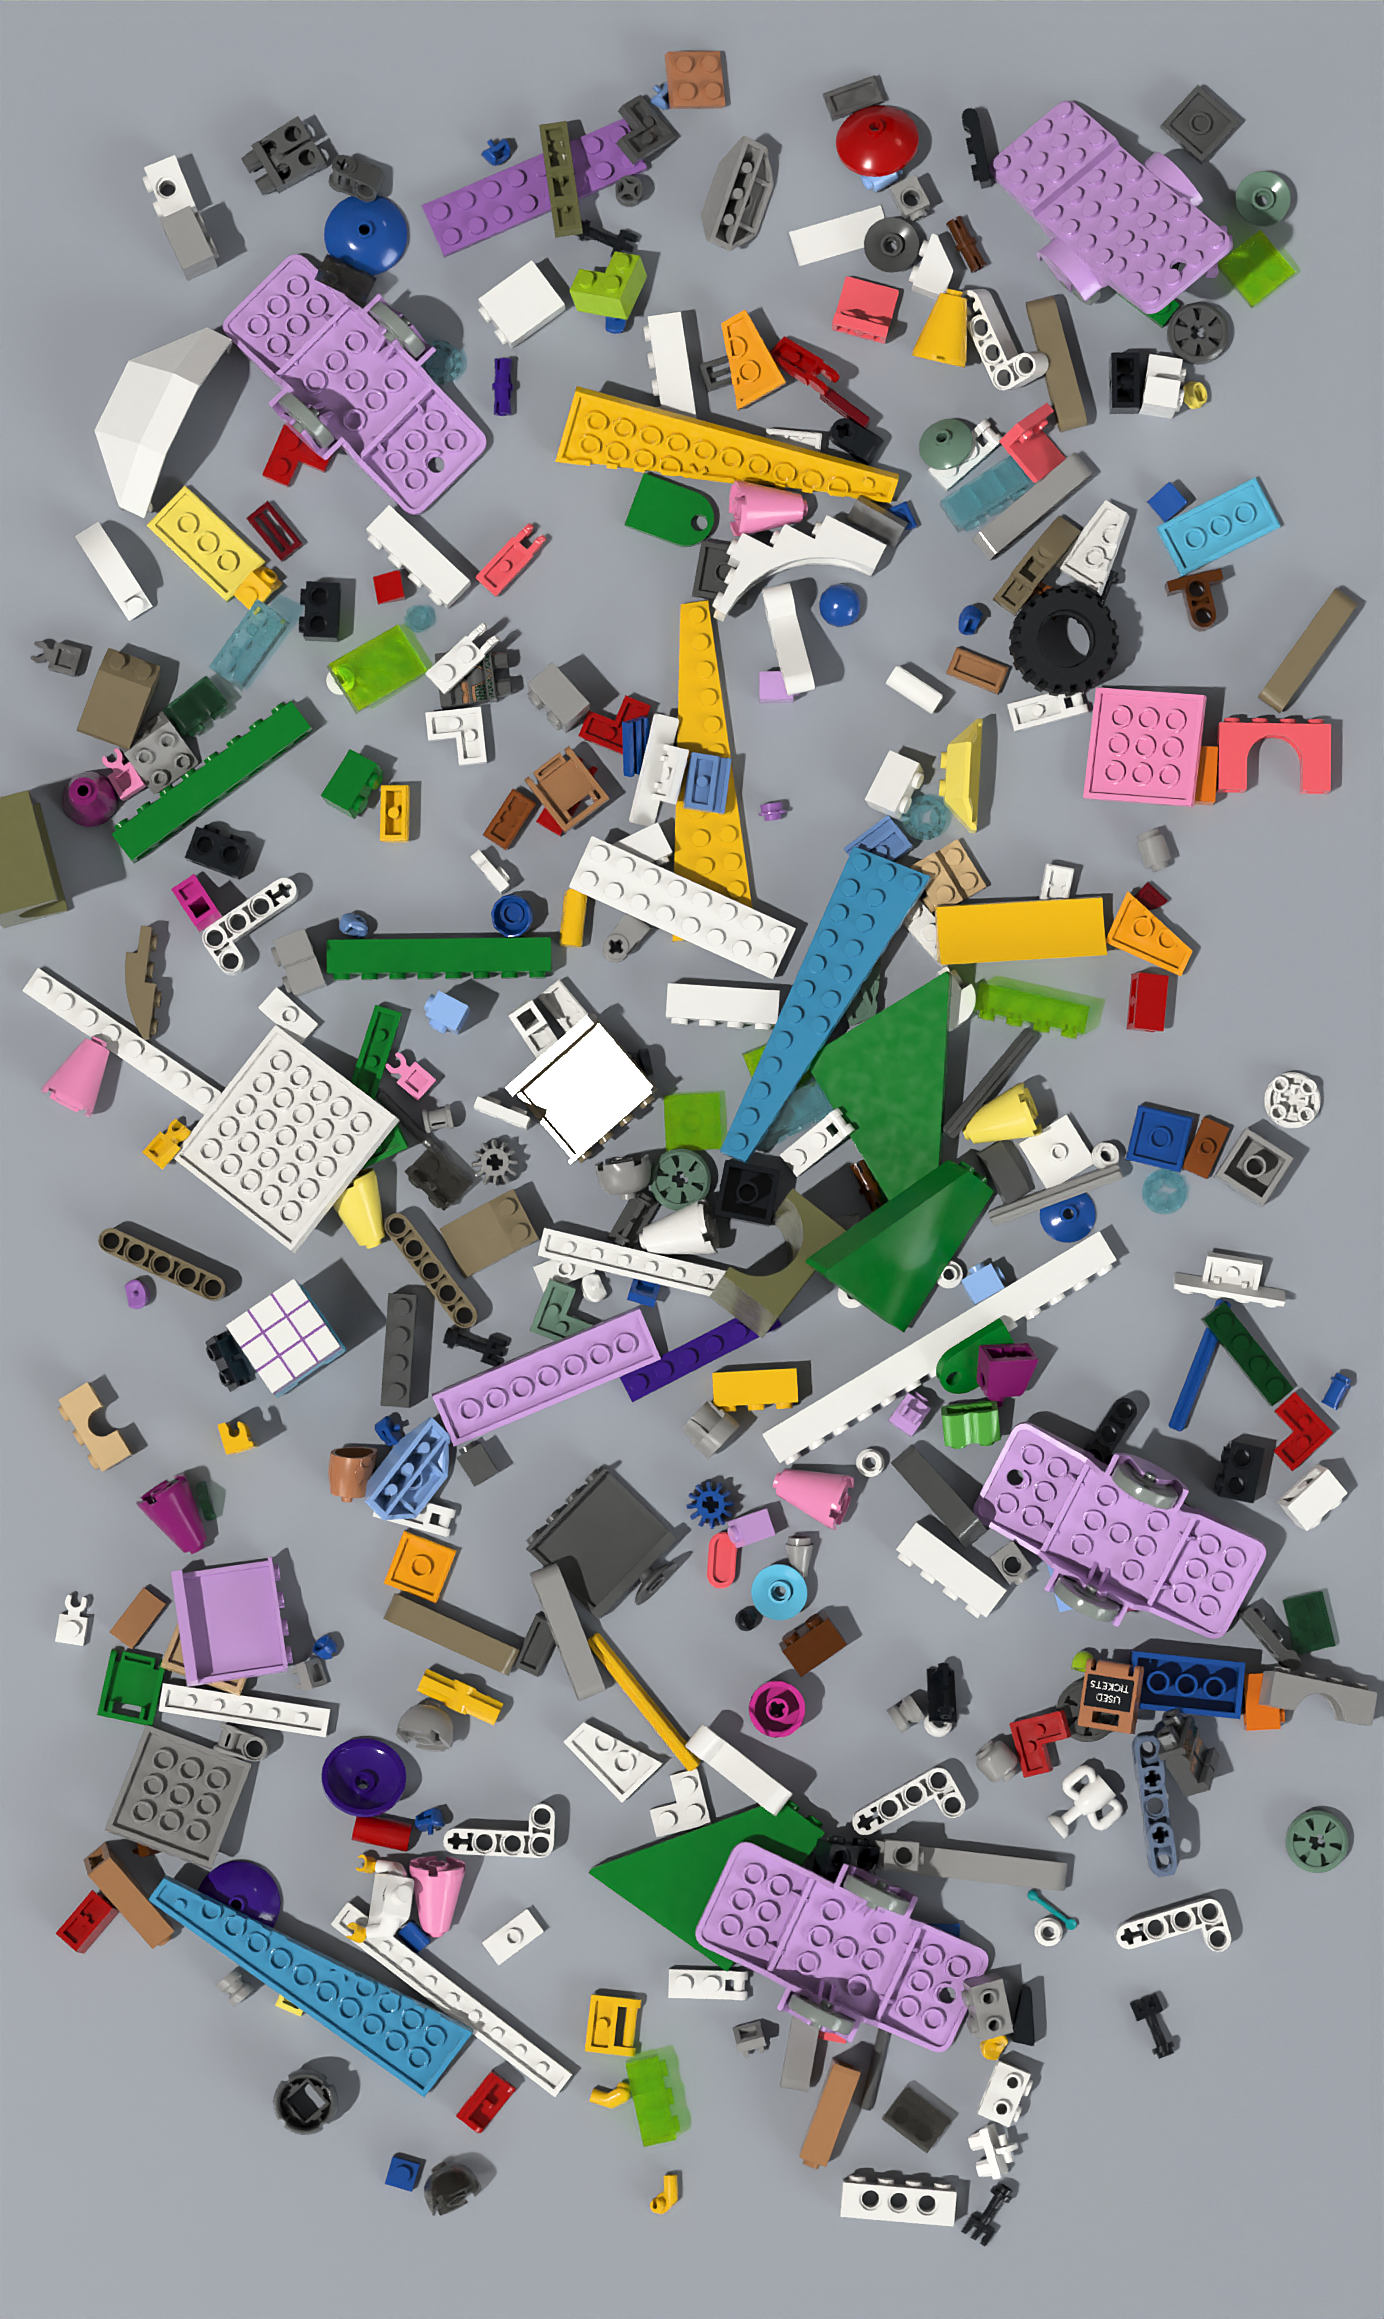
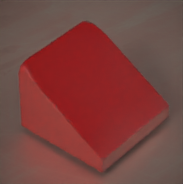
[373,570,405,605]

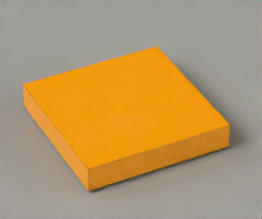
[384,1531,456,1603]

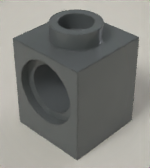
[457,1442,499,1487]

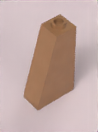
[84,1842,174,1949]
[799,2058,861,2169]

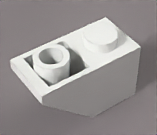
[909,234,953,300]

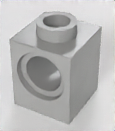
[889,174,930,222]
[989,1541,1032,1586]
[882,1839,924,1871]

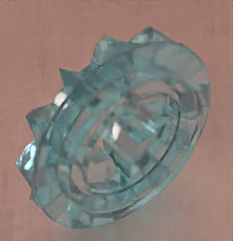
[421,340,461,385]
[902,796,947,840]
[1142,1170,1187,1214]

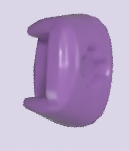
[125,1279,150,1309]

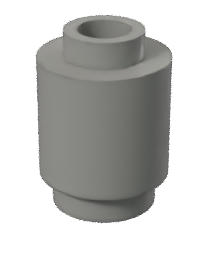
[1137,829,1172,872]

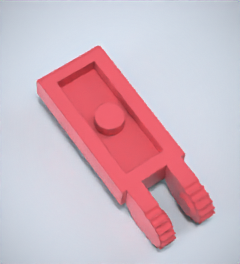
[475,523,547,597]

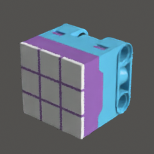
[226,1279,347,1398]

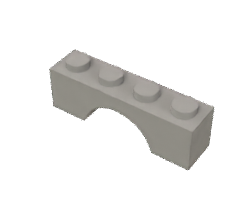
[1258,1667,1378,1726]

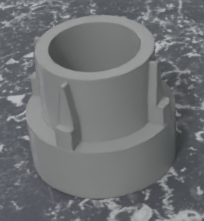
[682,1401,741,1459]

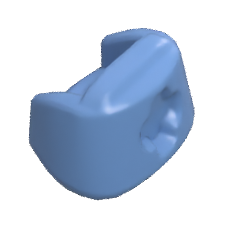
[650,81,670,110]
[339,913,369,939]

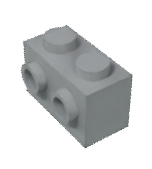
[961,1972,1013,2041]

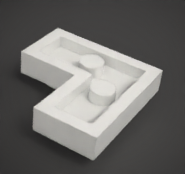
[425,707,487,766]
[650,1768,711,1838]

